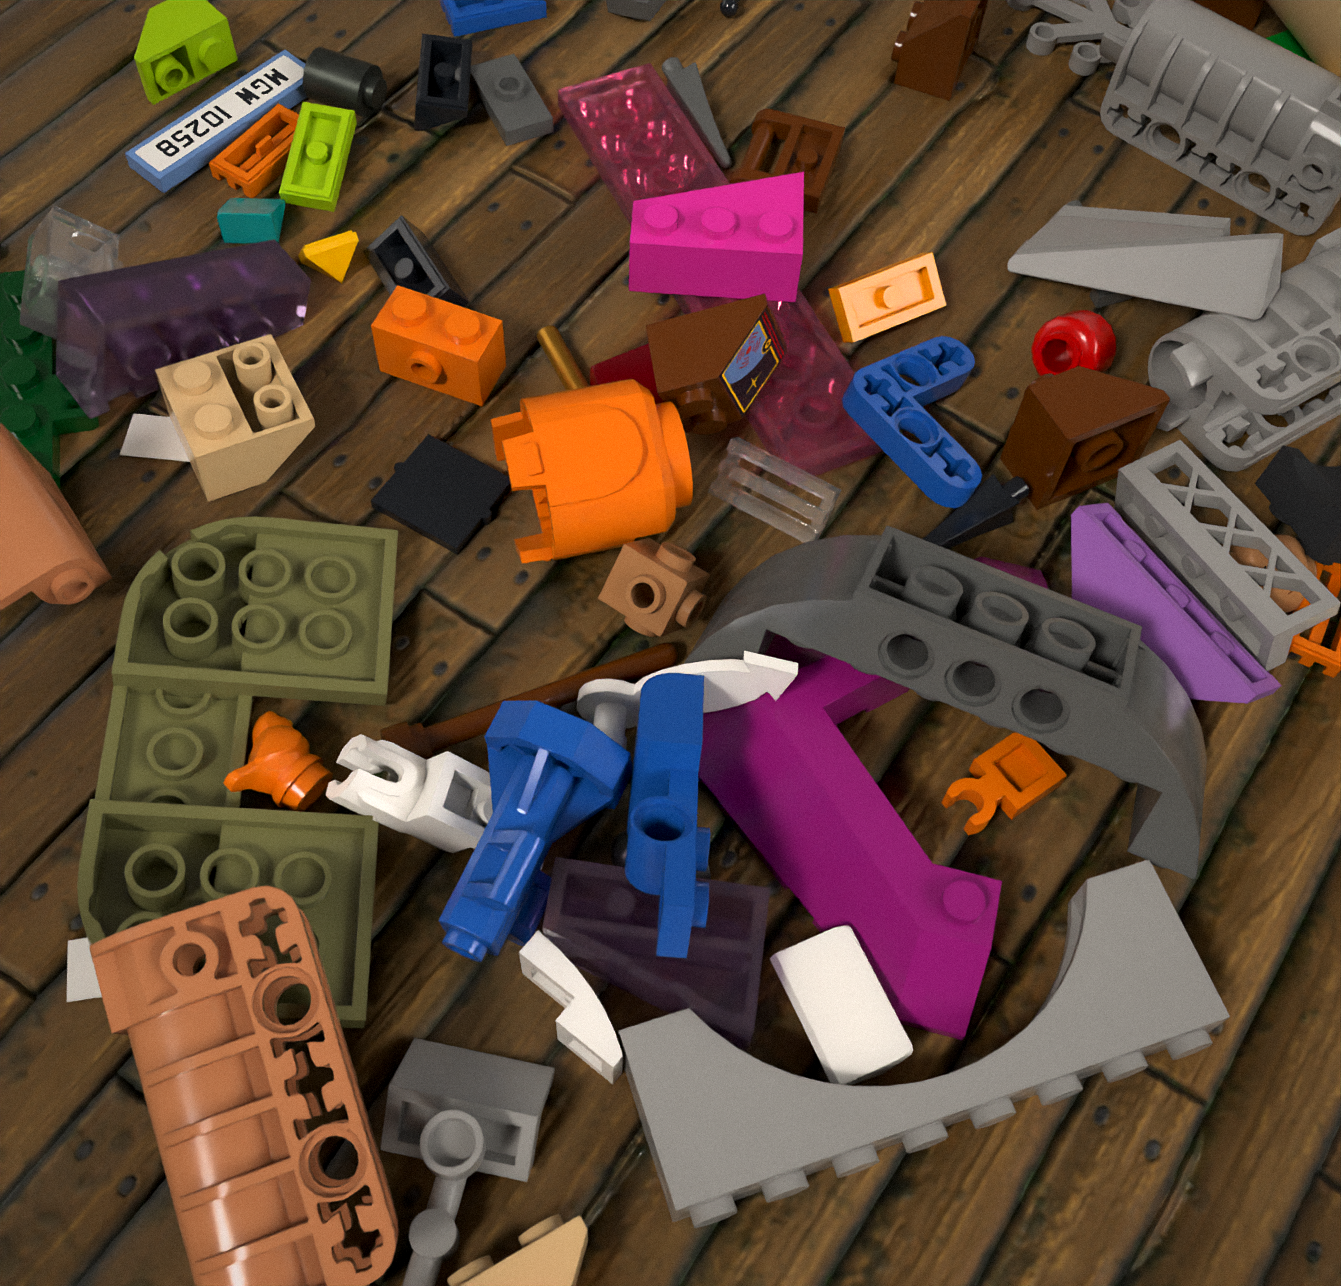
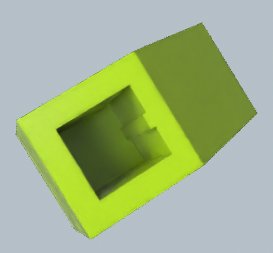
[134,0,238,105]

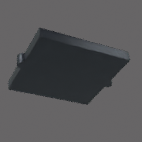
[371,434,512,555]

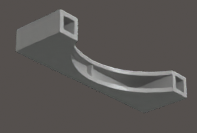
[618,859,1230,1228]

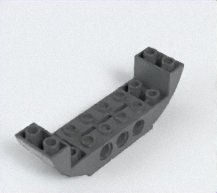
[684,525,1207,879]

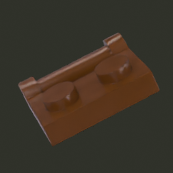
[727,109,845,214]

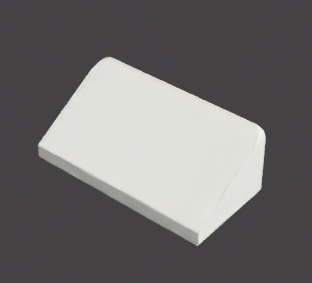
[770,925,913,1085]

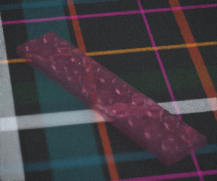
[558,63,883,486]

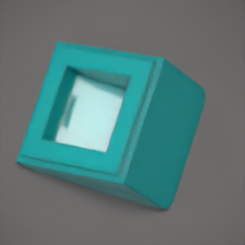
[217,198,285,245]

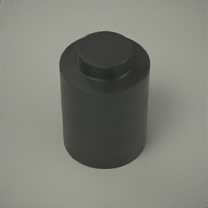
[303,47,387,117]

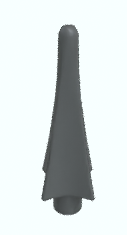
[661,57,732,169]

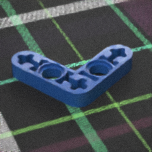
[842,336,982,508]

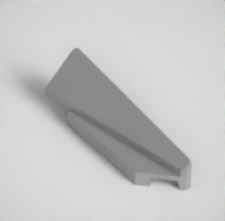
[1007,205,1284,320]

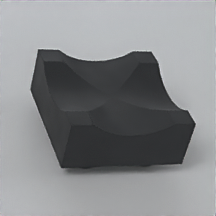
[1255,445,1341,565]

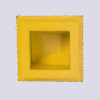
[298,230,359,283]

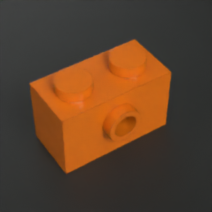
[371,285,506,407]

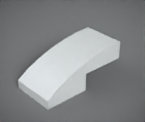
[519,931,623,1085]

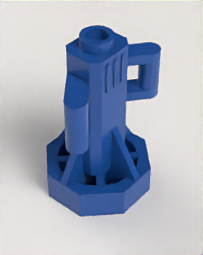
[439,700,632,962]

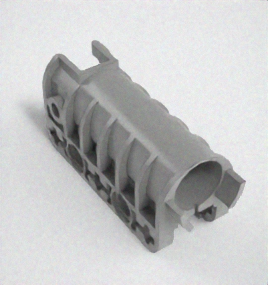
[1099,0,1341,235]
[1148,227,1341,472]

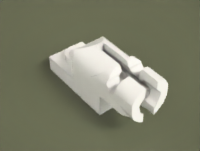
[326,734,544,870]

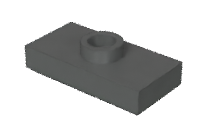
[470,54,554,146]

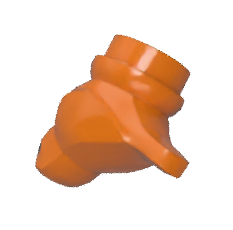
[223,711,333,812]

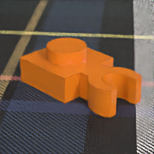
[941,732,1067,835]

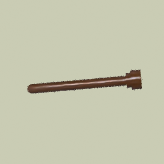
[379,642,678,760]

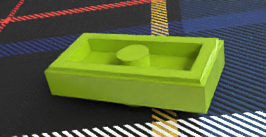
[279,102,357,212]

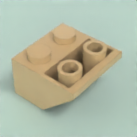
[155,334,315,502]

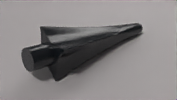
[923,474,1029,549]

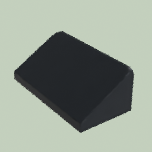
[414,34,473,131]
[363,215,470,307]

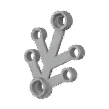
[1007,0,1142,76]

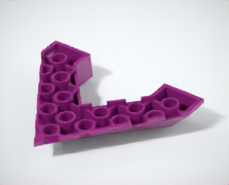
[698,556,1048,1040]

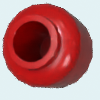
[1031,310,1117,376]

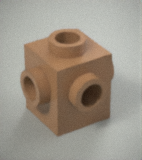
[598,538,710,637]

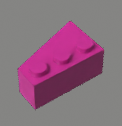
[629,172,804,302]

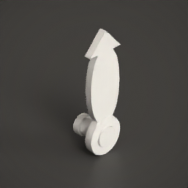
[577,651,798,749]

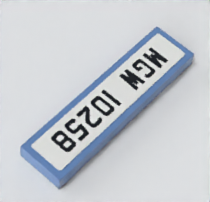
[125,49,307,193]

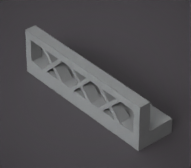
[1114,440,1341,671]

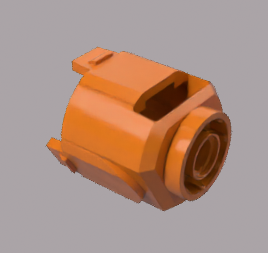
[491,379,693,563]

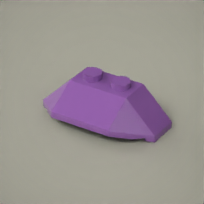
[1071,503,1282,704]

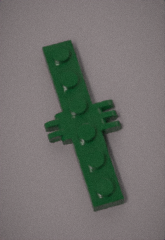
[0,267,99,489]

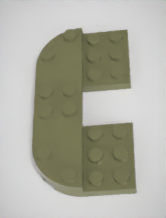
[77,516,398,1028]

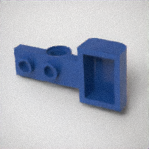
[625,673,710,958]

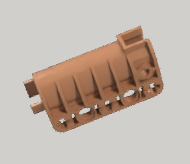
[89,886,400,1286]

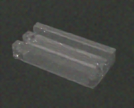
[708,437,841,543]

